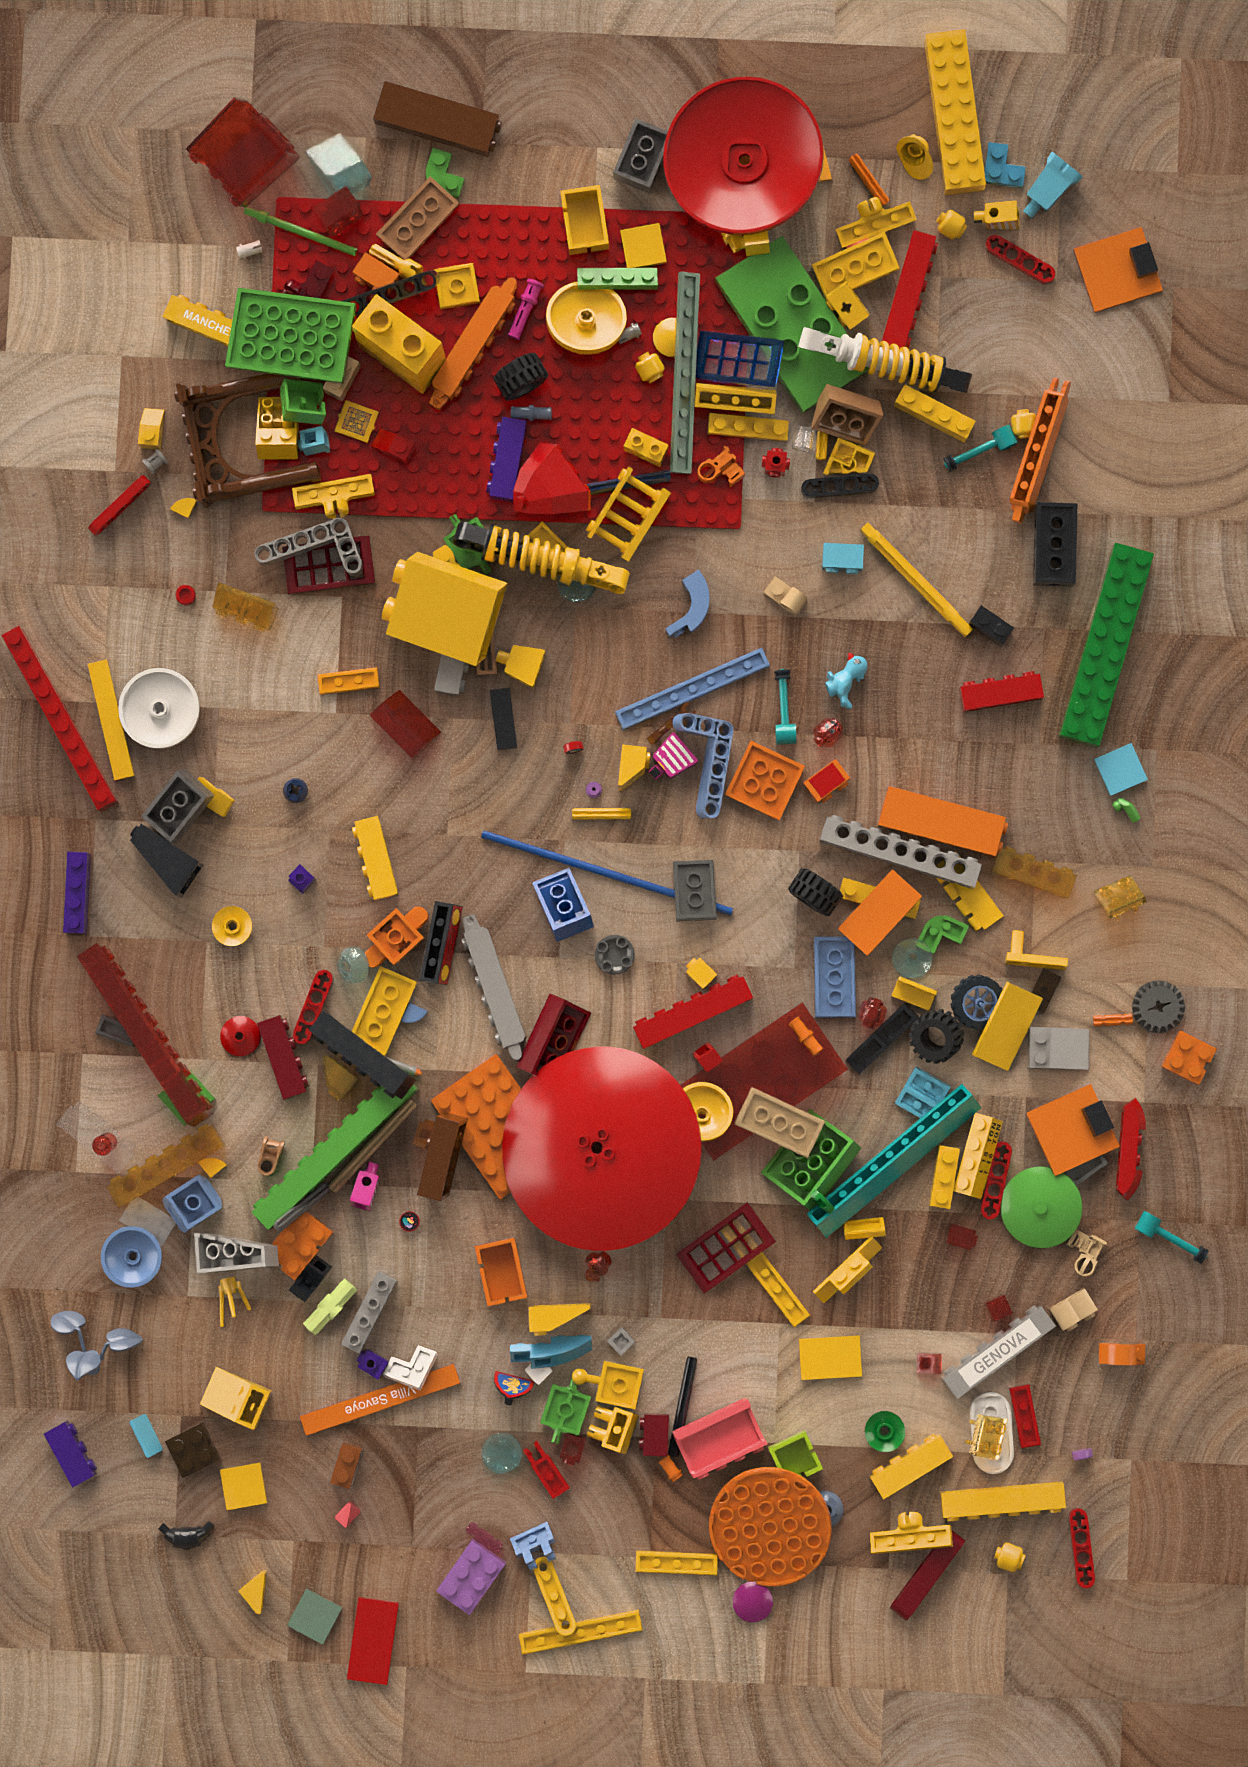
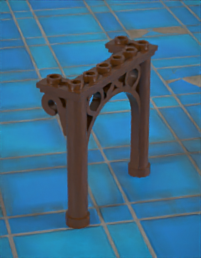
[174,373,321,508]

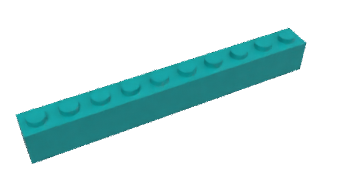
[807,1084,982,1238]

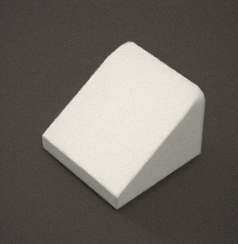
[525,1364,553,1385]

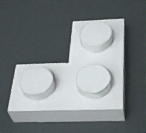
[383,1345,438,1391]

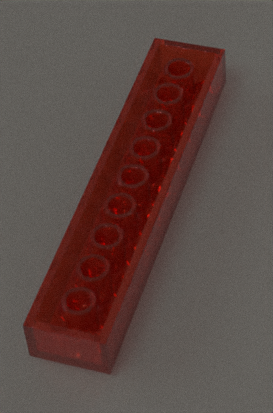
[77,943,214,1127]

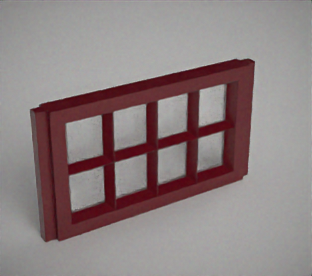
[282,536,375,595]
[676,1202,776,1294]

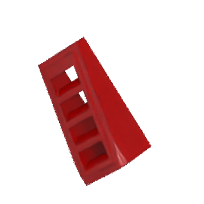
[692,1042,722,1072]

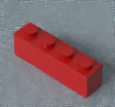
[959,671,1044,712]

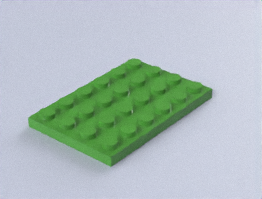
[225,288,356,384]

